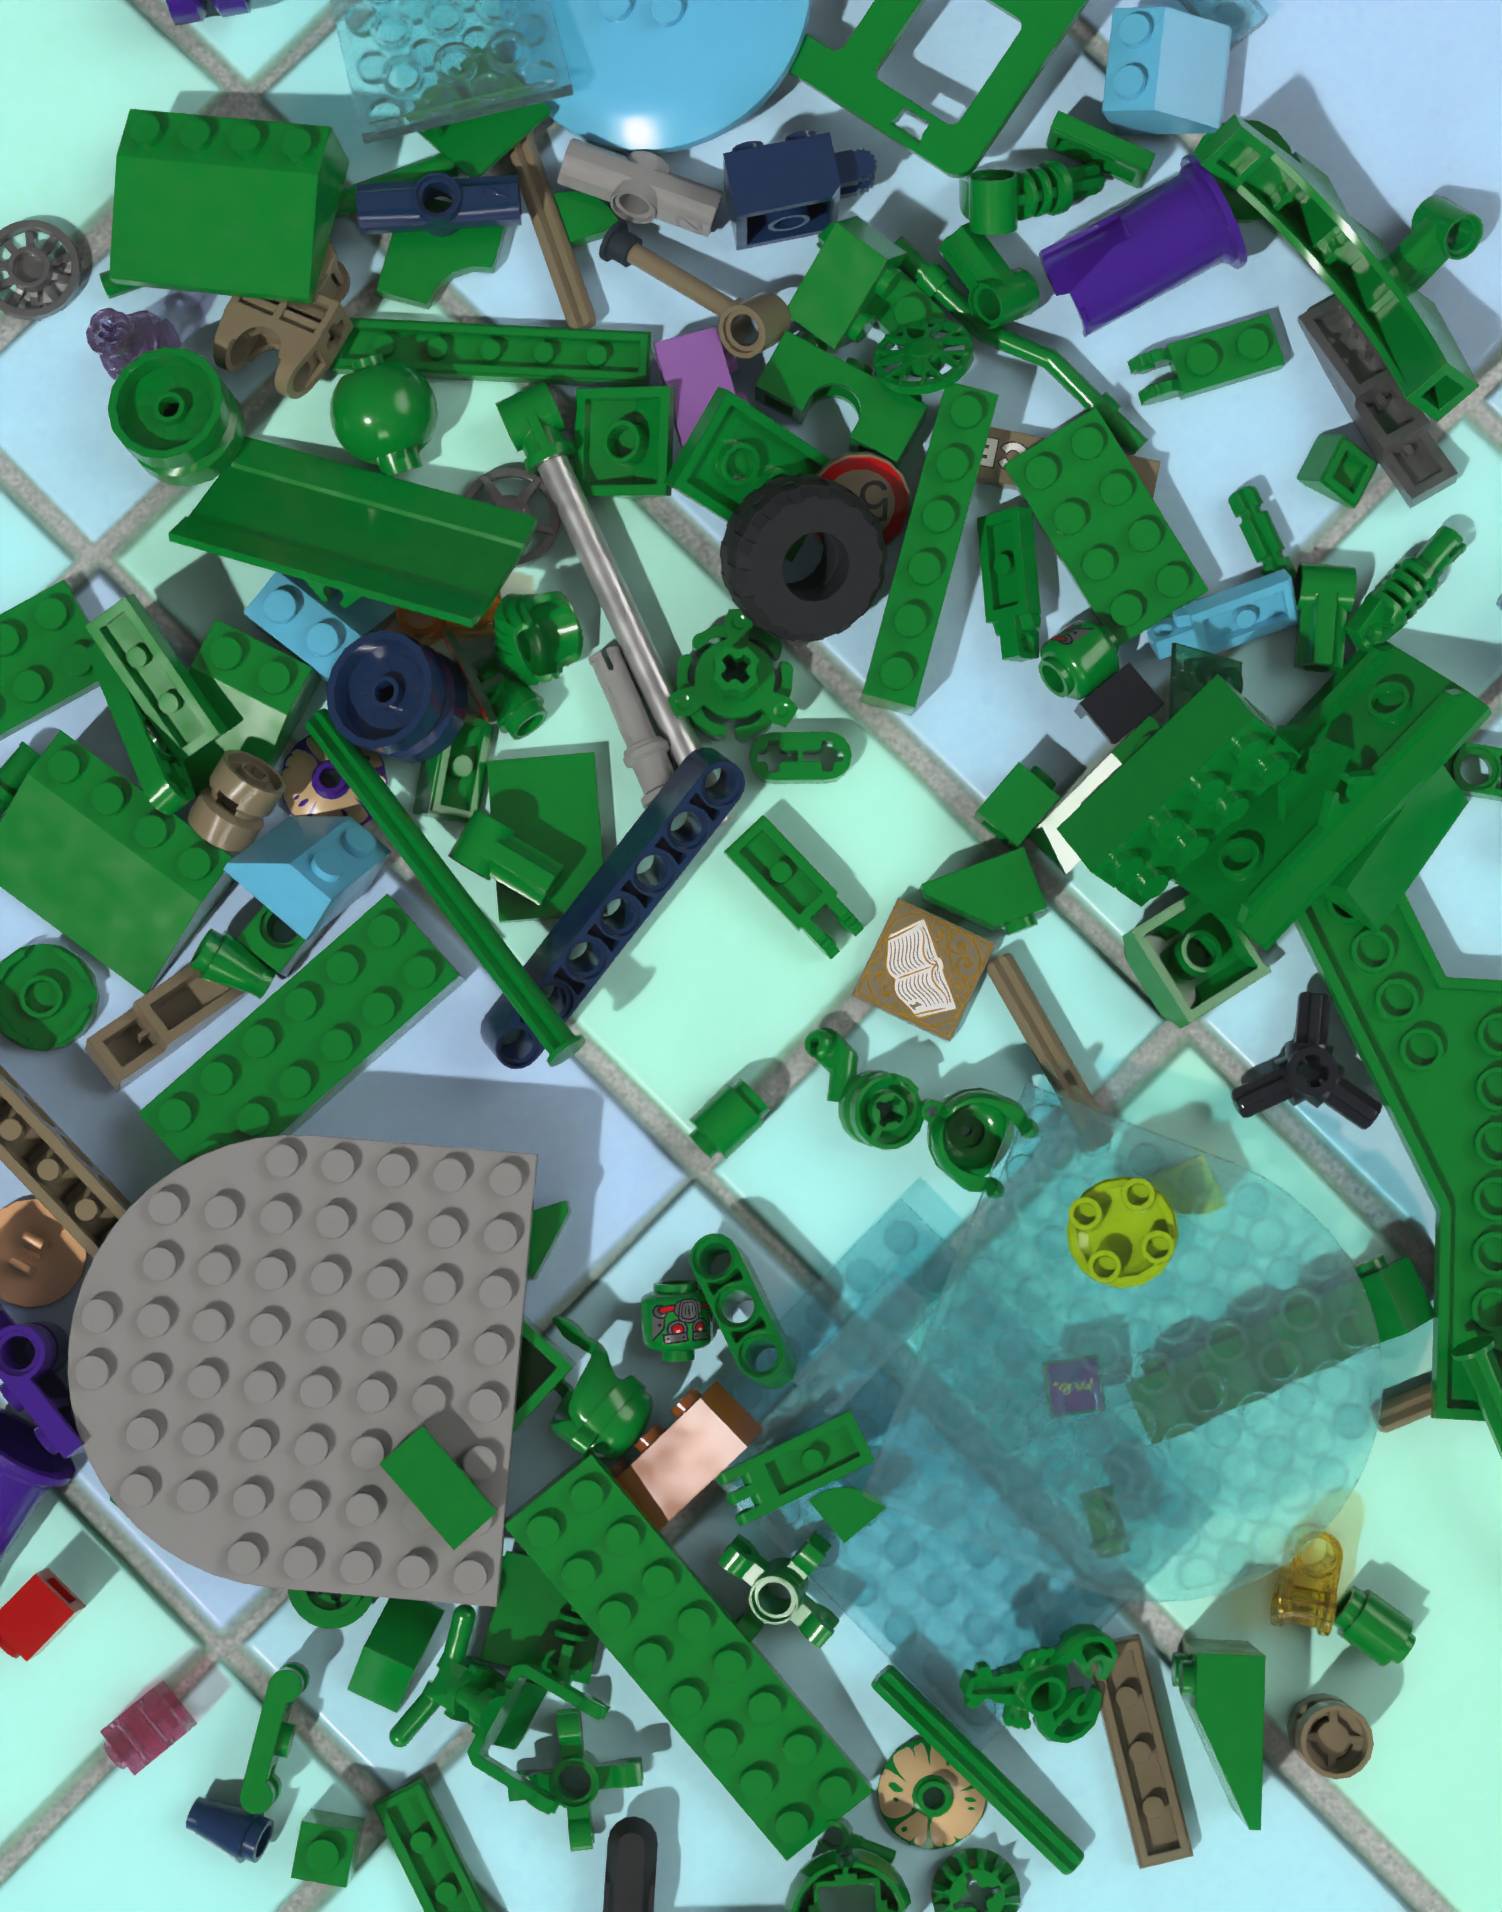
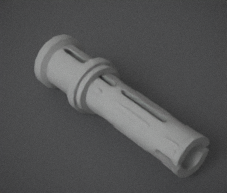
[588,645,674,809]

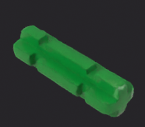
[1228,485,1296,580]

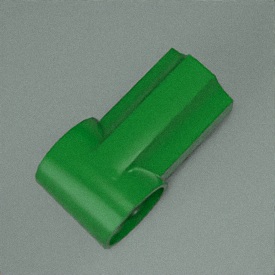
[1389,195,1483,290]
[939,223,1040,329]
[1294,562,1357,673]
[448,809,565,907]

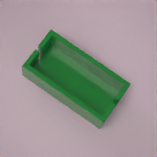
[1056,674,1302,907]

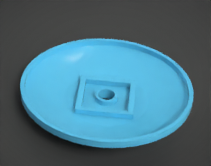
[500,0,812,154]

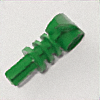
[959,160,1105,235]

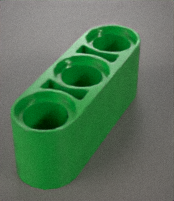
[690,1233,797,1390]

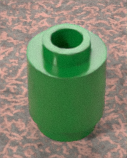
[689,1079,770,1159]
[1329,1586,1416,1667]

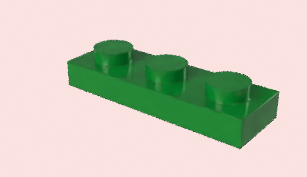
[85,594,228,763]

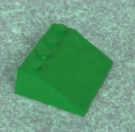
[109,109,350,304]
[0,730,235,994]

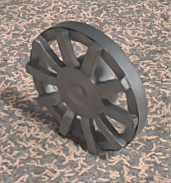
[0,220,82,321]

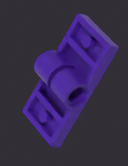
[0,1304,85,1459]

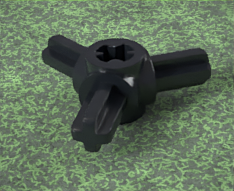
[1231,991,1382,1130]

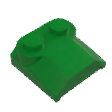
[1122,894,1272,1029]

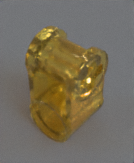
[1270,1523,1343,1636]

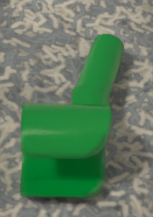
[817,1817,896,1864]

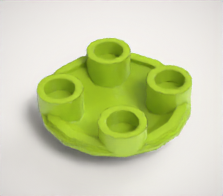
[1066,1176,1179,1289]

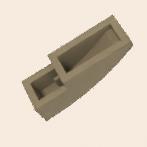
[85,965,248,1092]

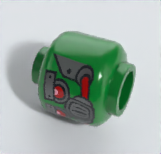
[1038,619,1120,700]
[640,1280,713,1362]

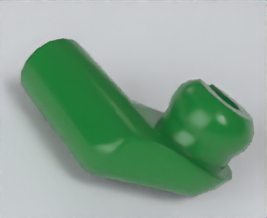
[804,1027,858,1102]

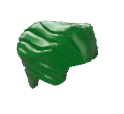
[494,591,584,686]

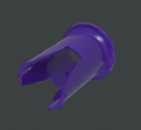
[1039,154,1247,337]
[0,1408,76,1562]

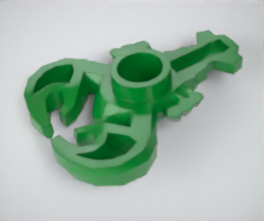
[959,1623,1118,1743]

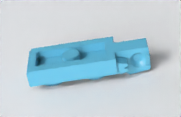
[1146,569,1299,660]

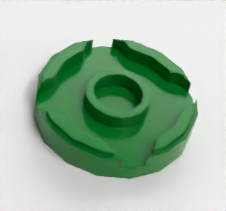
[0,943,100,1052]

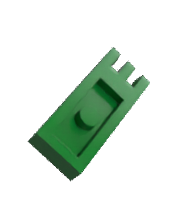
[716,1409,875,1526]

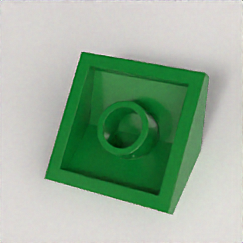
[574,386,675,499]

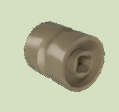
[187,750,287,854]
[1287,1693,1374,1780]

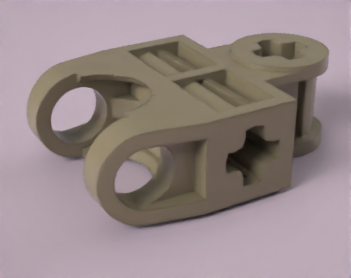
[213,241,354,399]

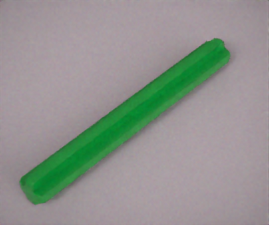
[871,1665,1084,1875]

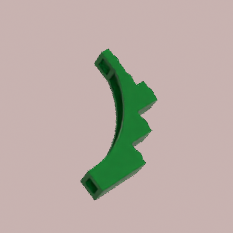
[1195,114,1479,422]

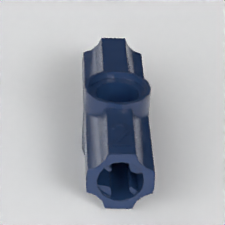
[356,172,522,237]

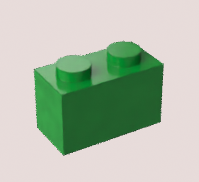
[787,216,907,350]

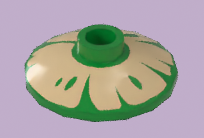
[877,1738,986,1850]

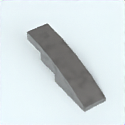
[1298,295,1458,508]

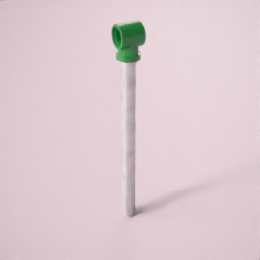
[495,381,735,828]

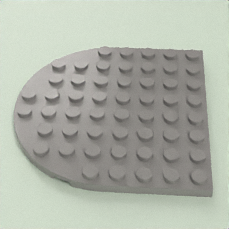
[68,1135,538,1607]

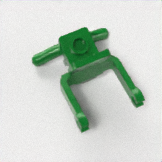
[389,1604,611,1815]

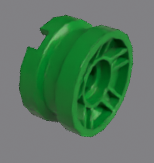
[838,1070,924,1150]

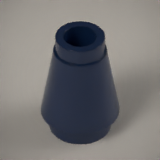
[186,1797,274,1863]

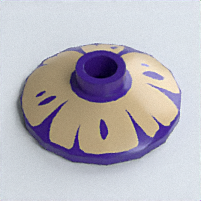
[281,735,388,826]

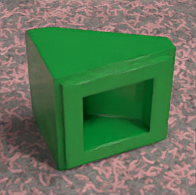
[1297,434,1378,509]

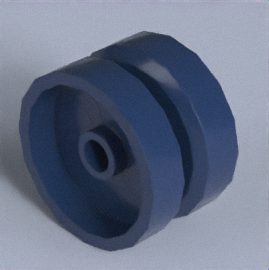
[326,630,468,764]

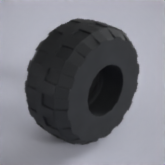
[719,473,887,642]

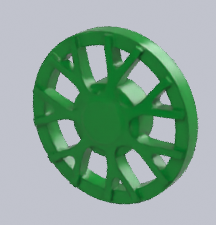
[873,318,975,395]

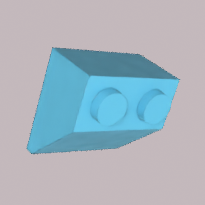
[1102,6,1232,135]
[243,572,403,683]
[223,816,392,941]

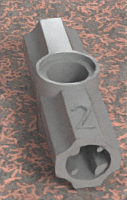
[557,138,723,237]

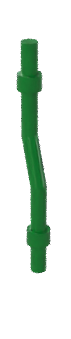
[894,236,1148,455]

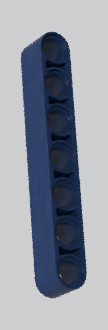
[480,747,745,1069]

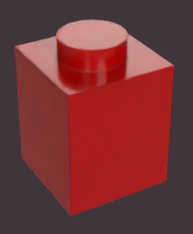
[0,1568,86,1662]

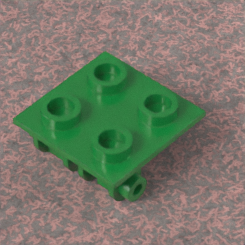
[407,45,552,178]
[481,1550,599,1685]

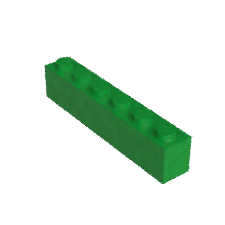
[860,383,999,716]

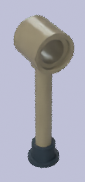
[599,221,791,358]

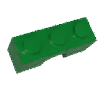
[755,330,928,469]

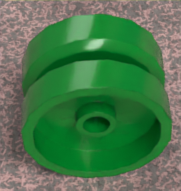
[108,347,246,487]

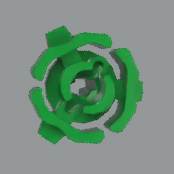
[668,609,798,743]

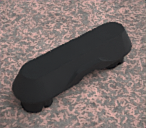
[603,1816,658,1912]

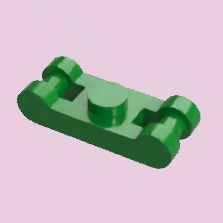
[240,1662,310,1815]

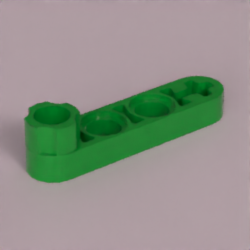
[87,641,195,816]

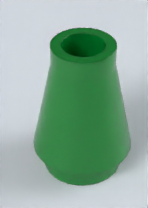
[473,659,548,740]
[189,928,276,999]

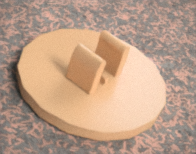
[0,1199,88,1308]

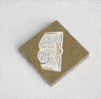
[851,898,996,1043]

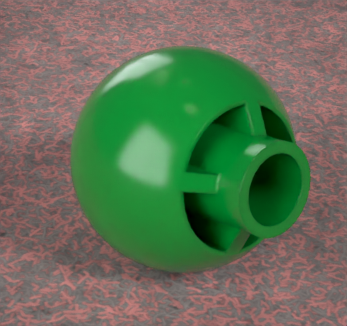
[330,353,438,476]

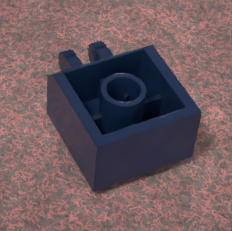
[723,130,877,250]

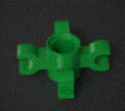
[718,1531,840,1648]
[507,1708,644,1851]

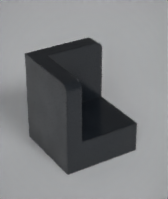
[1074,662,1164,744]

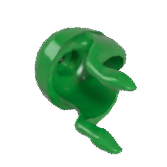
[918,1088,1039,1199]
[550,1315,653,1461]

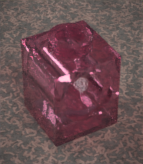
[100,1680,197,1776]

